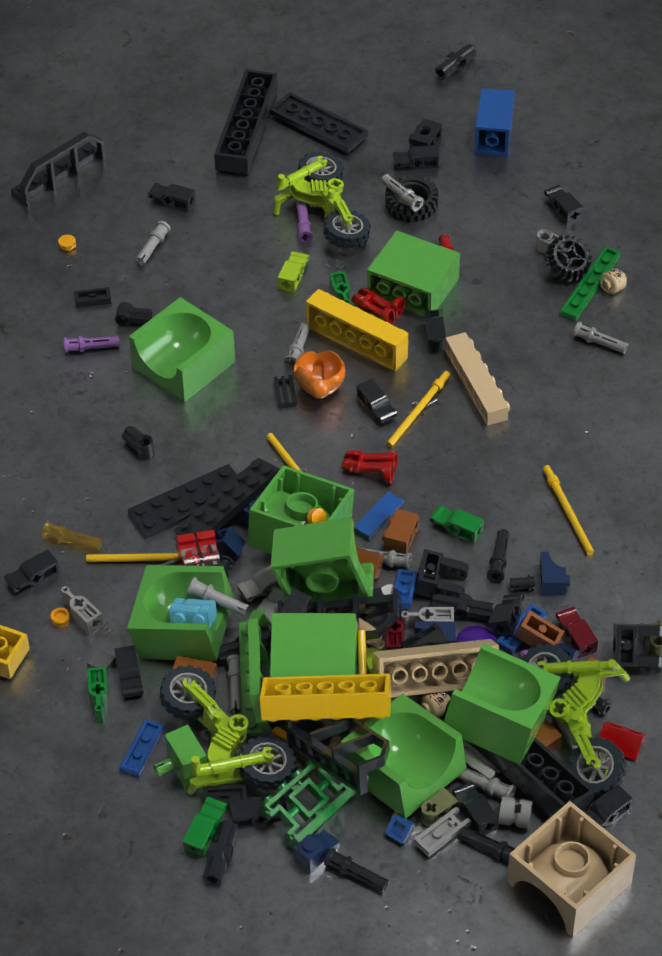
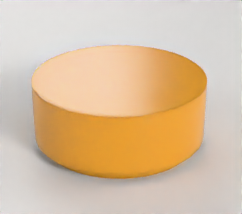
[58,235,76,251]
[307,508,327,524]
[50,607,71,628]

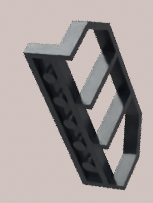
[11,132,106,207]
[278,588,403,640]
[285,718,390,795]

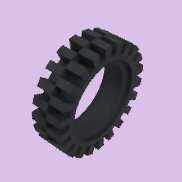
[385,175,439,222]

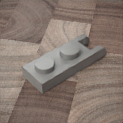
[414,807,472,857]

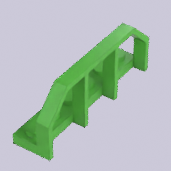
[239,609,274,738]

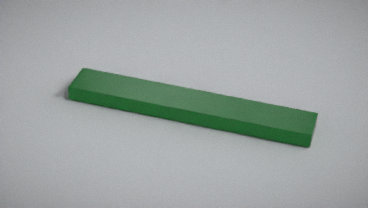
[559,246,621,322]

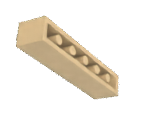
[445,332,510,426]

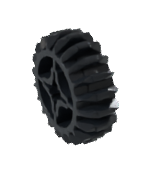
[544,235,592,282]

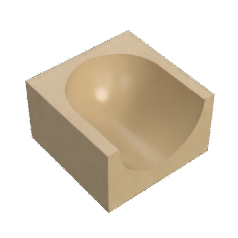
[507,801,636,937]

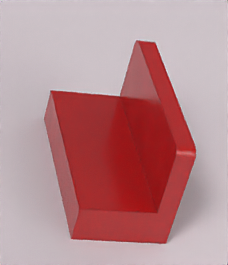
[599,721,646,760]

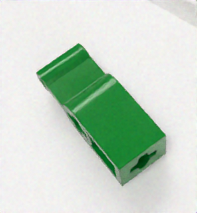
[329,271,350,304]
[429,505,484,544]
[87,667,109,723]
[182,797,228,857]

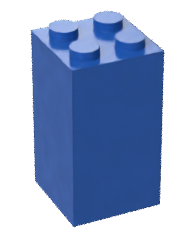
[474,88,515,156]

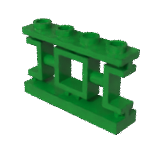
[260,760,357,849]

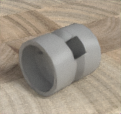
[498,796,533,829]

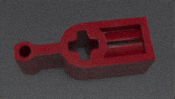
[555,607,598,658]
[386,613,405,650]

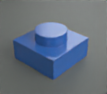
[385,814,415,844]

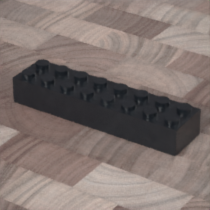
[214,69,278,174]
[443,700,596,818]

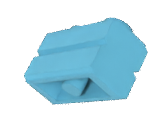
[169,598,217,628]

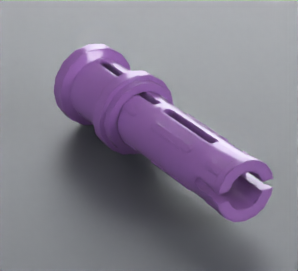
[296,201,313,244]
[64,336,119,353]

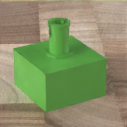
[153,725,207,789]

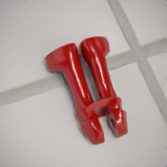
[351,288,406,325]
[341,450,398,483]

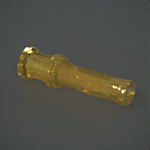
[42,521,102,550]

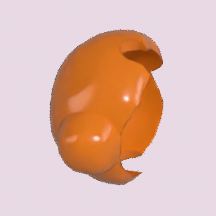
[293,350,345,399]

